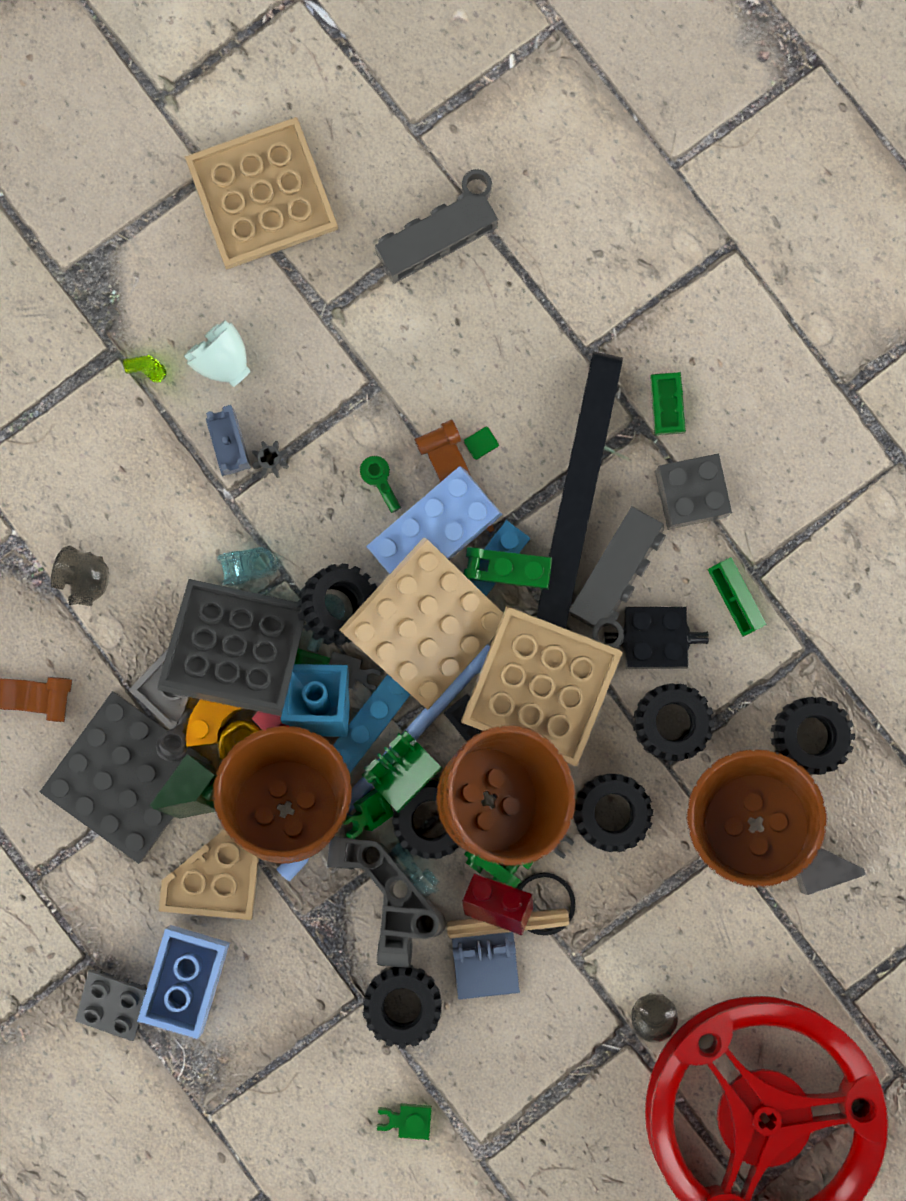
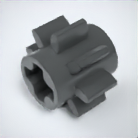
[252,441,289,478]

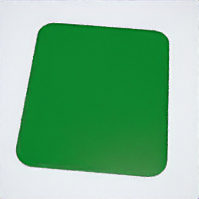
[464,427,499,460]

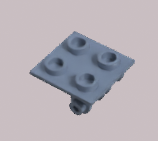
[452,932,520,1000]

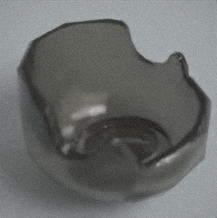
[631,993,678,1043]

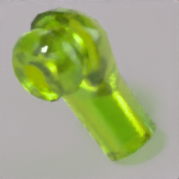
[123,355,166,383]

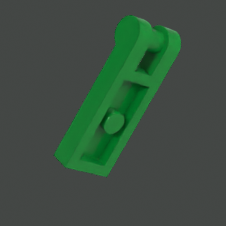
[463,547,552,589]

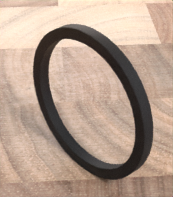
[517,873,575,936]

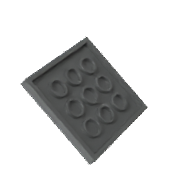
[158,579,305,716]
[39,691,213,864]

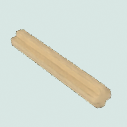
[447,908,569,939]

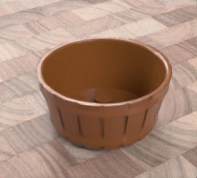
[437,725,575,865]
[213,726,352,863]
[687,749,827,887]

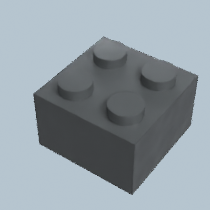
[655,453,732,530]

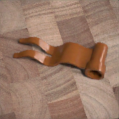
[414,419,495,533]
[0,677,73,722]

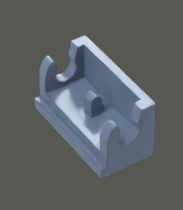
[205,405,251,476]

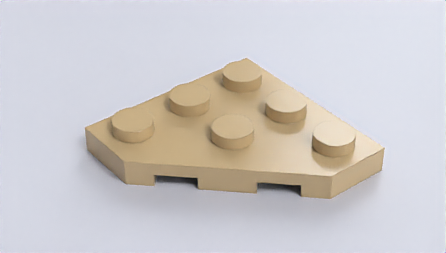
[159,829,259,920]

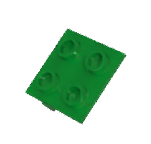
[361,730,442,812]

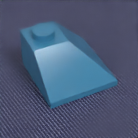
[281,664,350,737]

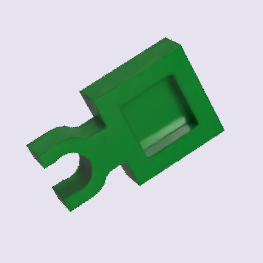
[343,788,394,839]
[377,1103,432,1140]

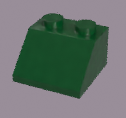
[150,754,218,819]

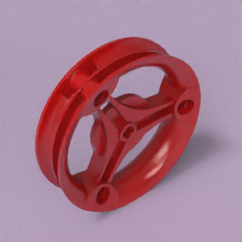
[645,996,888,1201]

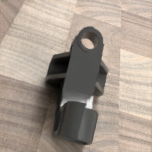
[327,836,446,968]

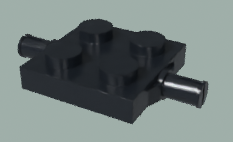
[604,607,709,669]

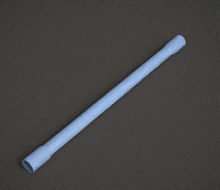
[276,644,490,882]

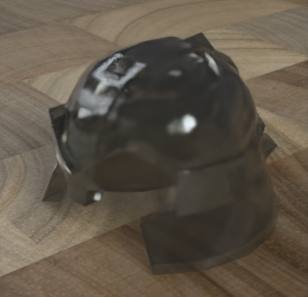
[51,545,109,606]

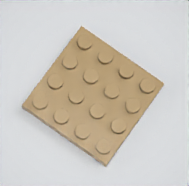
[185,117,339,270]
[340,537,503,710]
[461,606,623,766]

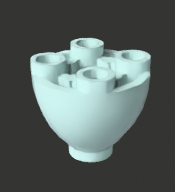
[184,320,251,387]

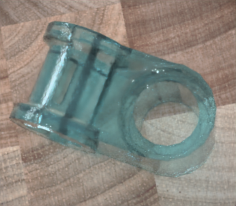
[217,547,278,587]

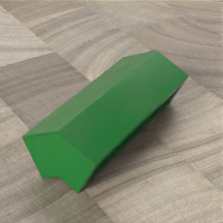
[707,557,767,637]

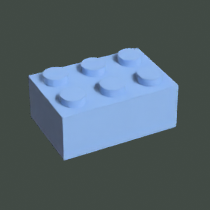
[137,925,230,1039]

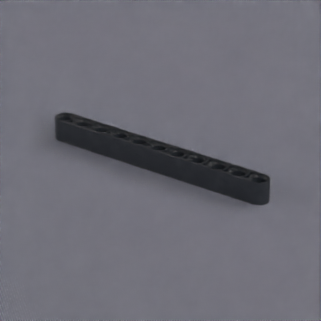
[536,351,623,629]

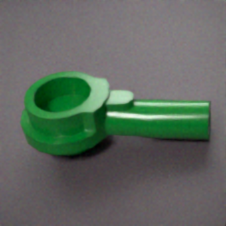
[360,456,402,513]

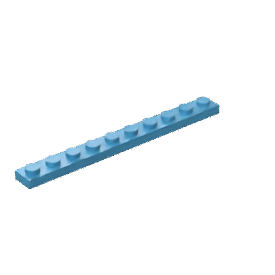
[333,520,531,774]

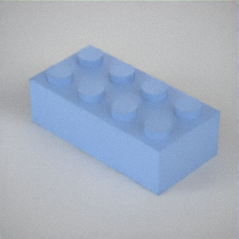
[366,466,503,574]

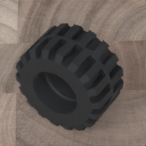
[297,563,378,646]
[633,683,715,761]
[771,697,855,775]
[573,774,654,852]
[392,780,460,860]
[363,965,442,1049]

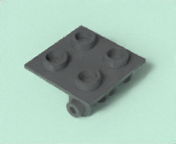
[75,969,147,1041]

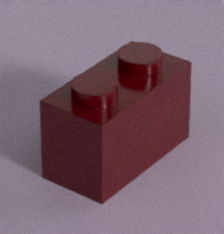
[462,874,533,935]

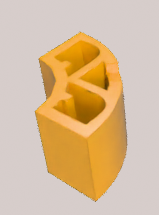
[186,699,245,747]

